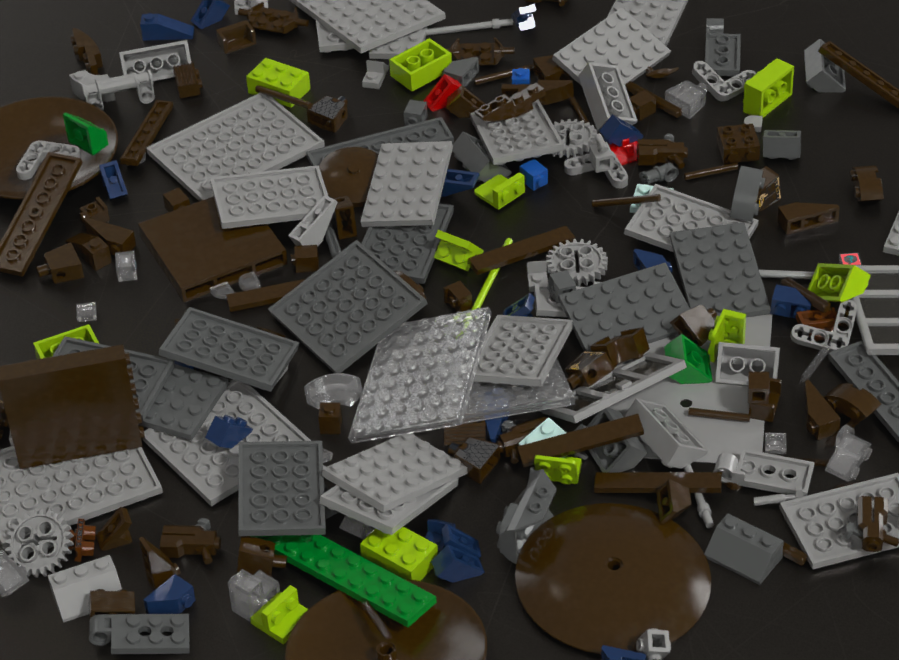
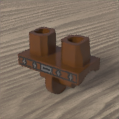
[68,519,96,562]

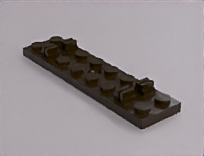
[0,152,83,276]

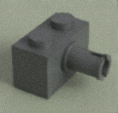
[763,130,801,160]

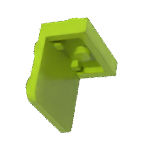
[474,172,525,210]
[708,309,746,363]
[534,455,582,485]

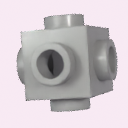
[636,629,671,660]

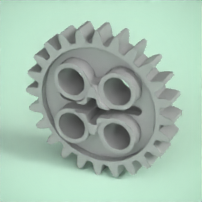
[552,119,597,158]
[546,239,608,287]
[5,508,74,578]

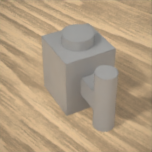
[589,134,614,173]

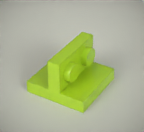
[434,230,484,271]
[250,585,309,644]

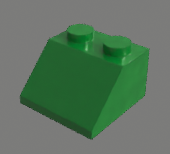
[63,112,108,156]
[664,334,712,384]

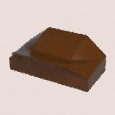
[796,307,840,342]

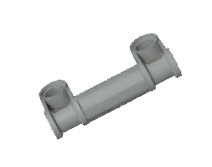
[81,69,155,111]

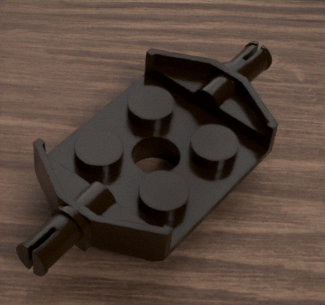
[238,2,309,34]
[446,37,515,65]

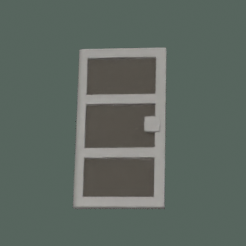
[850,265,899,355]
[540,352,687,423]

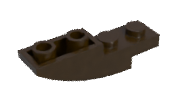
[70,28,103,75]
[501,80,574,105]
[474,83,546,121]

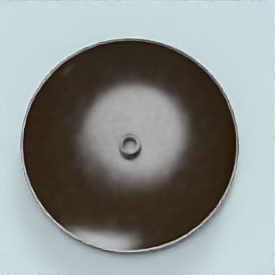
[0,97,118,199]
[515,503,711,654]
[285,579,487,660]

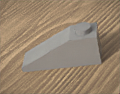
[288,195,338,247]

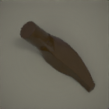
[646,66,679,79]

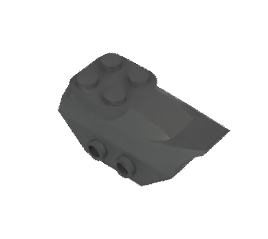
[496,468,556,564]

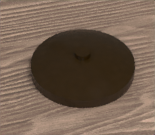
[319,147,379,208]

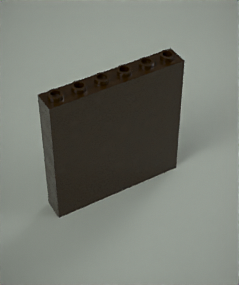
[138,196,288,302]
[0,344,145,469]

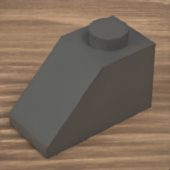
[442,57,479,87]

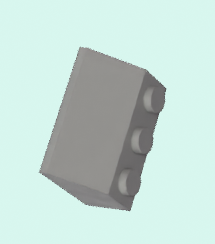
[715,342,780,385]
[47,555,122,623]

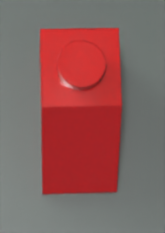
[424,74,461,111]

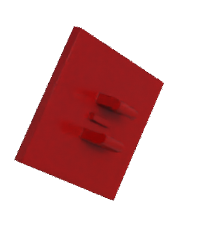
[608,138,637,166]

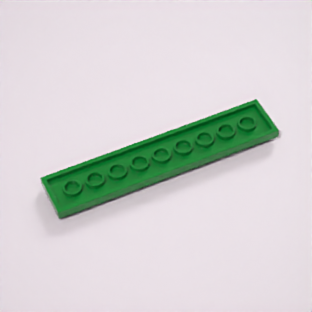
[251,535,437,627]

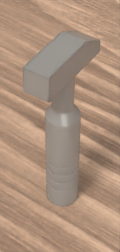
[754,485,803,506]

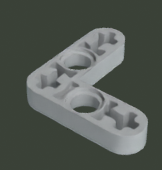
[692,61,756,101]
[16,141,81,180]
[564,151,628,188]
[790,299,857,352]

